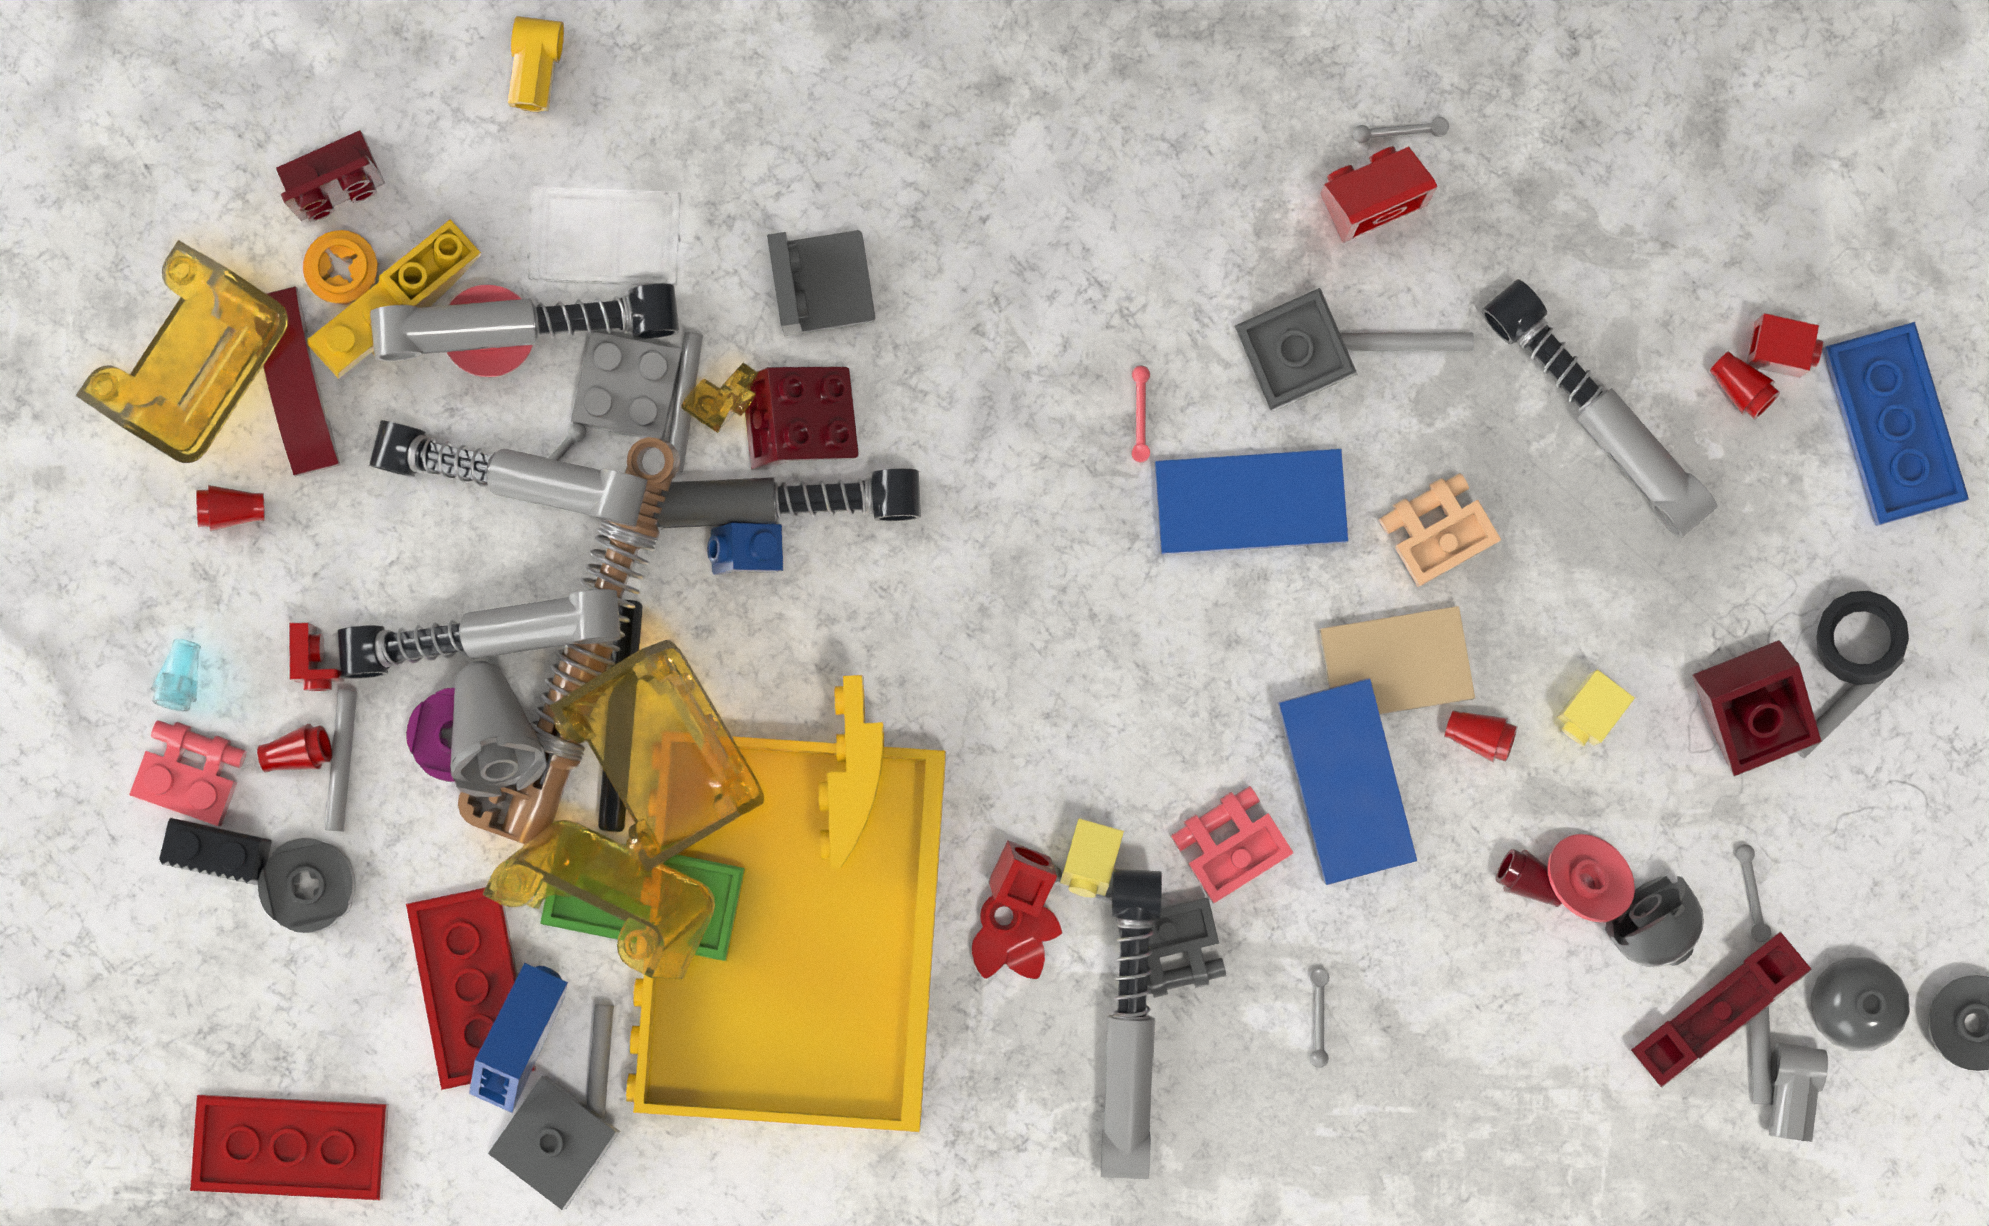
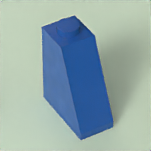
[469,963,568,1113]

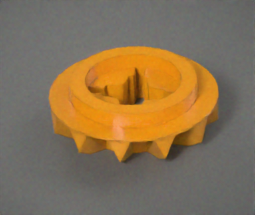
[303,230,379,305]

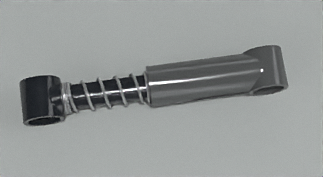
[653,468,921,530]

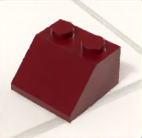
[1692,640,1822,776]

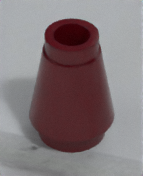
[1496,849,1562,907]

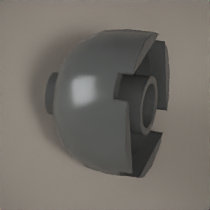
[1605,876,1704,967]
[1811,957,1910,1051]

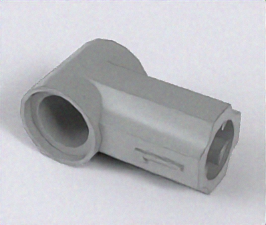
[1769,1043,1828,1142]

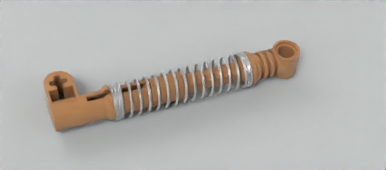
[458,437,680,848]

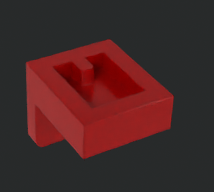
[289,623,344,691]

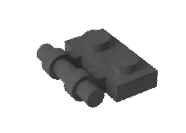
[1116,898,1226,998]

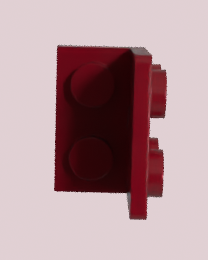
[276,130,385,222]
[741,367,859,470]

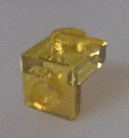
[681,362,758,433]

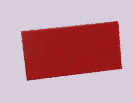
[406,885,536,1090]
[190,1095,389,1200]

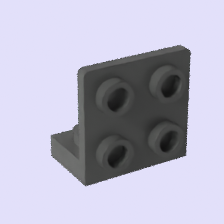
[767,230,876,336]

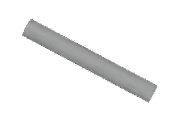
[669,332,703,472]
[1340,332,1474,351]
[1797,656,1905,758]
[325,690,357,832]
[587,1004,614,1119]
[1750,1007,1773,1104]

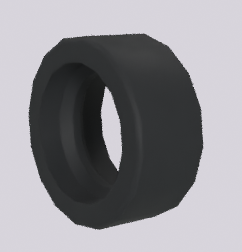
[1816,591,1909,685]

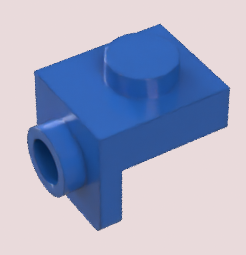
[707,523,783,575]

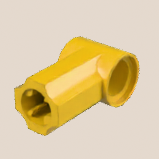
[508,16,564,112]

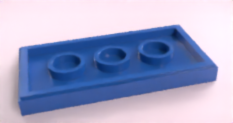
[1822,322,1969,526]
[1155,449,1348,555]
[1277,678,1417,885]

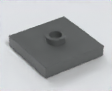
[1235,288,1358,412]
[488,1076,621,1210]

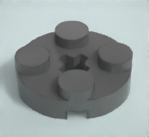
[258,838,356,933]

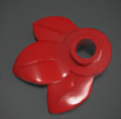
[972,895,1062,979]

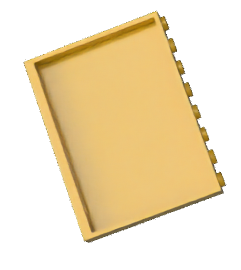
[626,732,946,1132]

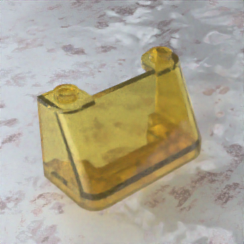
[76,240,288,463]
[550,640,764,872]
[482,820,715,980]

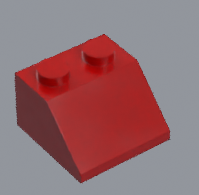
[1320,146,1438,243]

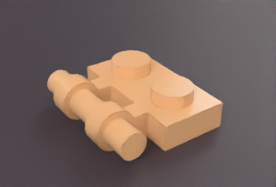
[1379,473,1501,587]

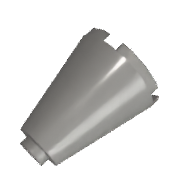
[450,661,546,797]

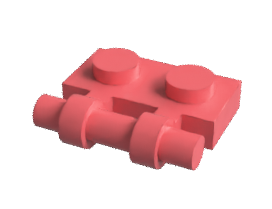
[129,720,247,827]
[1171,786,1293,904]

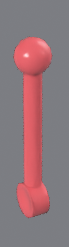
[1131,365,1150,463]

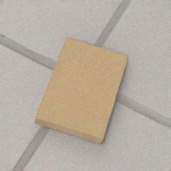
[1319,606,1475,715]

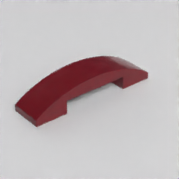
[251,286,340,477]
[1631,931,1812,1088]

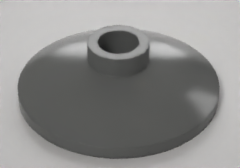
[1928,975,1989,1071]

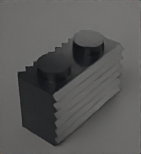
[159,818,272,885]

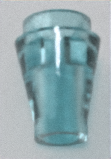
[150,639,201,711]

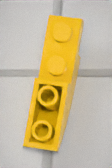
[307,219,481,379]
[819,675,884,868]

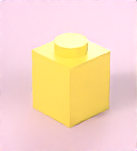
[1557,669,1635,746]
[1060,818,1124,898]

